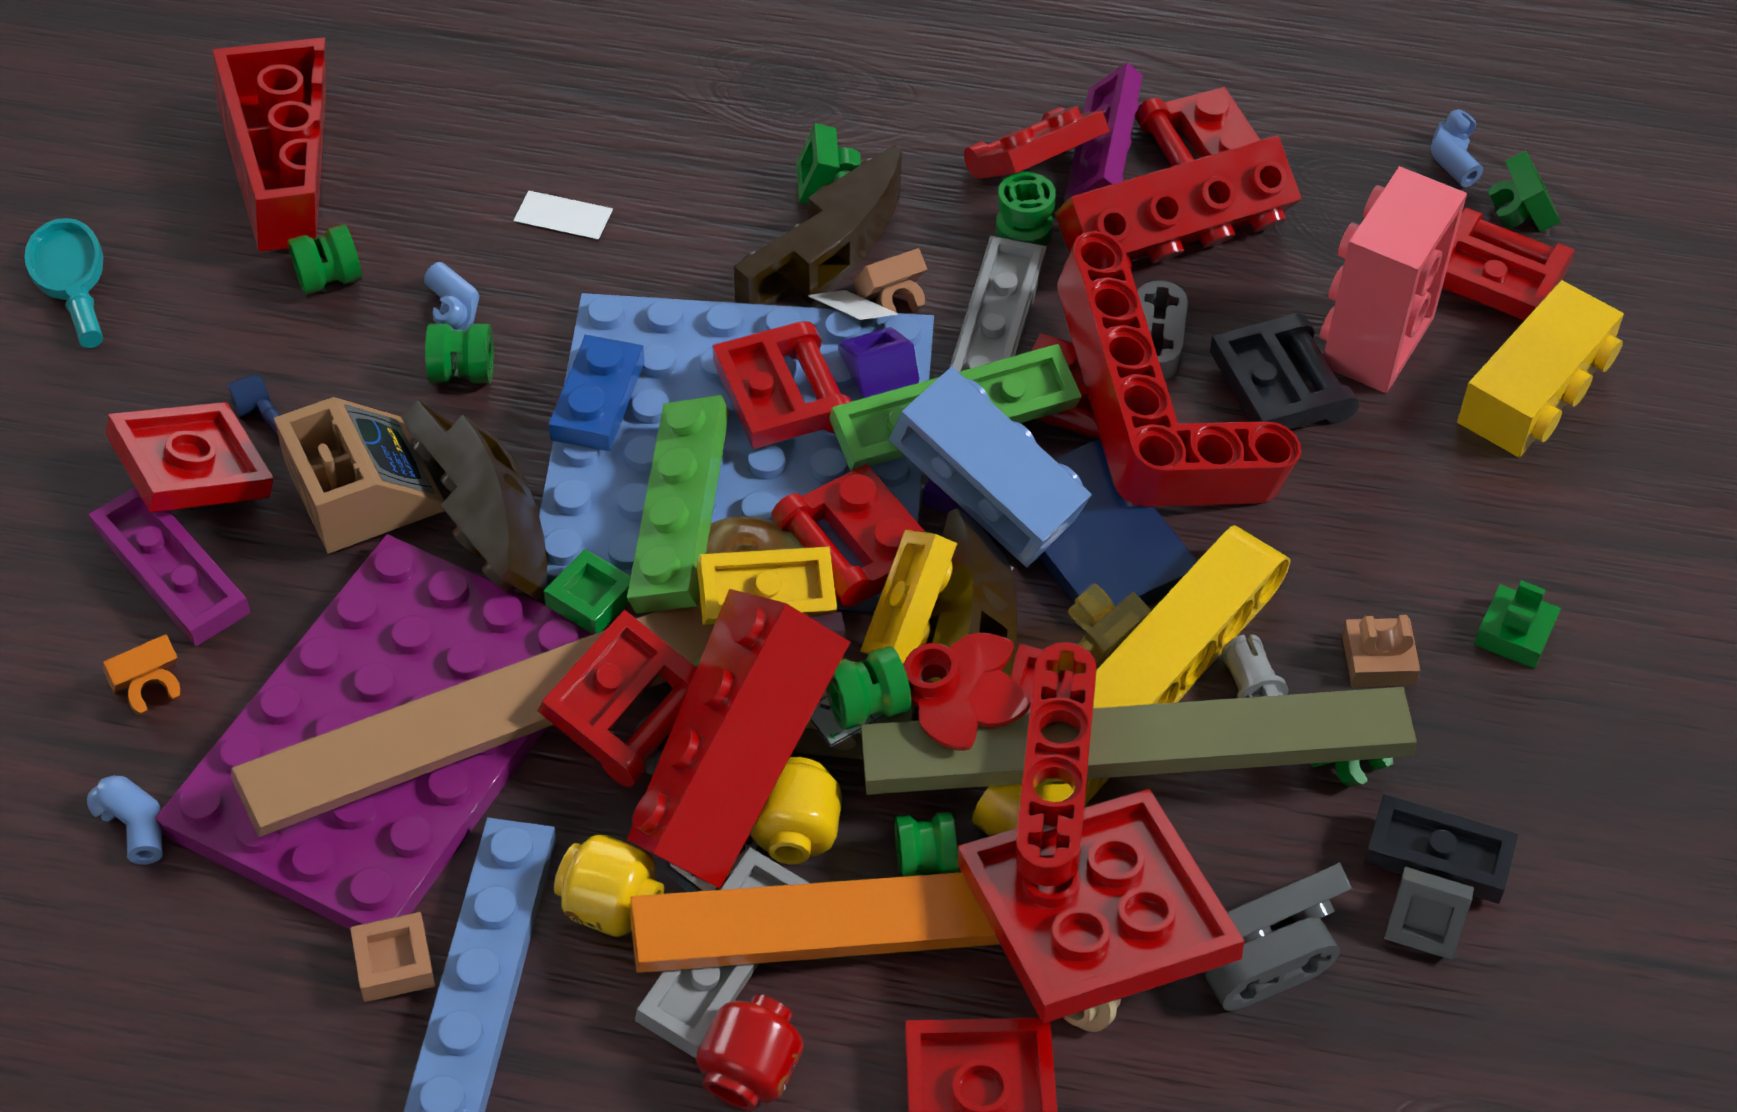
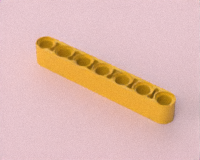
[972,525,1290,836]

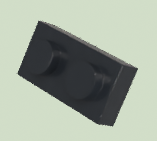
[1364,794,1518,904]

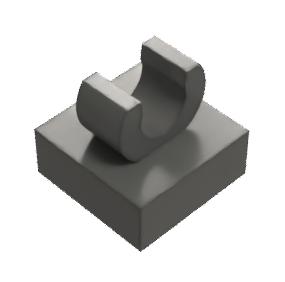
[1384,867,1474,960]

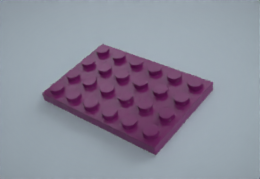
[155,534,593,930]

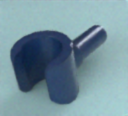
[228,375,280,435]

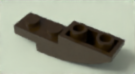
[734,145,902,305]
[401,400,547,602]
[913,508,1017,721]

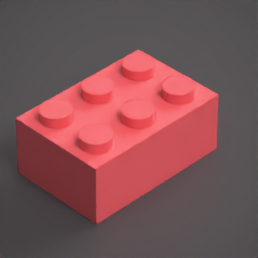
[1319,166,1467,394]

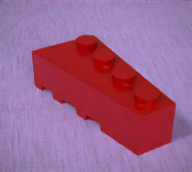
[213,37,326,252]
[627,589,850,889]

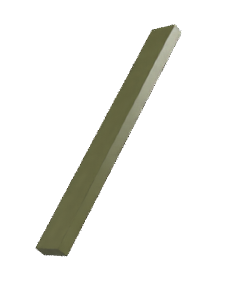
[861,687,1417,795]

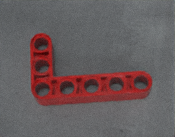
[1057,231,1302,507]

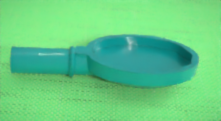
[24,218,104,348]

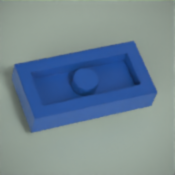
[549,334,645,452]

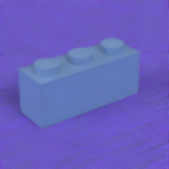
[889,366,1092,568]

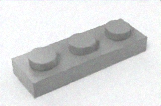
[635,848,809,1058]

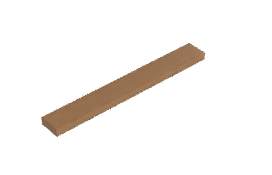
[231,595,715,837]

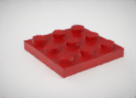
[957,789,1245,1023]

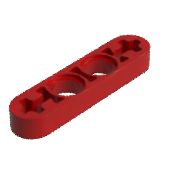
[1016,642,1097,887]

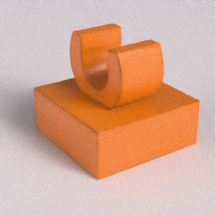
[103,634,180,716]

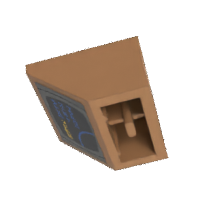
[274,397,445,554]

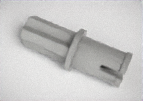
[1221,634,1289,698]

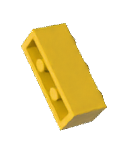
[1457,280,1624,458]

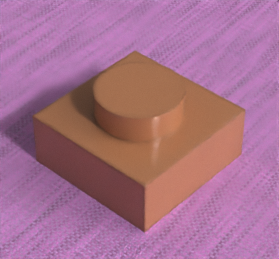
[350,912,435,1002]

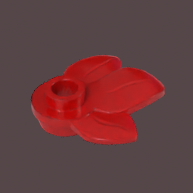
[903,633,1030,751]

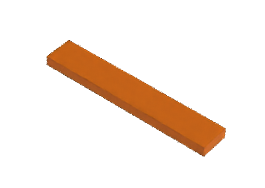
[629,873,1000,973]

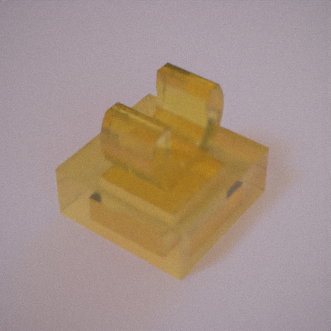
[1068,583,1151,664]

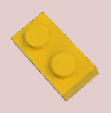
[860,530,957,664]
[696,547,837,625]

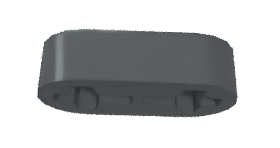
[1137,281,1188,381]
[1205,917,1340,1011]

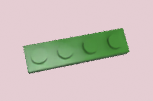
[829,344,1082,471]
[627,395,730,614]

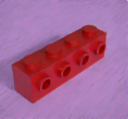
[1055,135,1302,269]

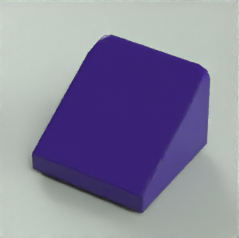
[837,327,920,398]

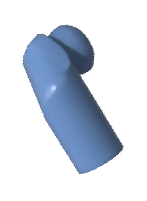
[1430,109,1483,187]
[424,262,479,330]
[87,775,163,865]

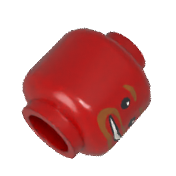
[696,995,804,1111]

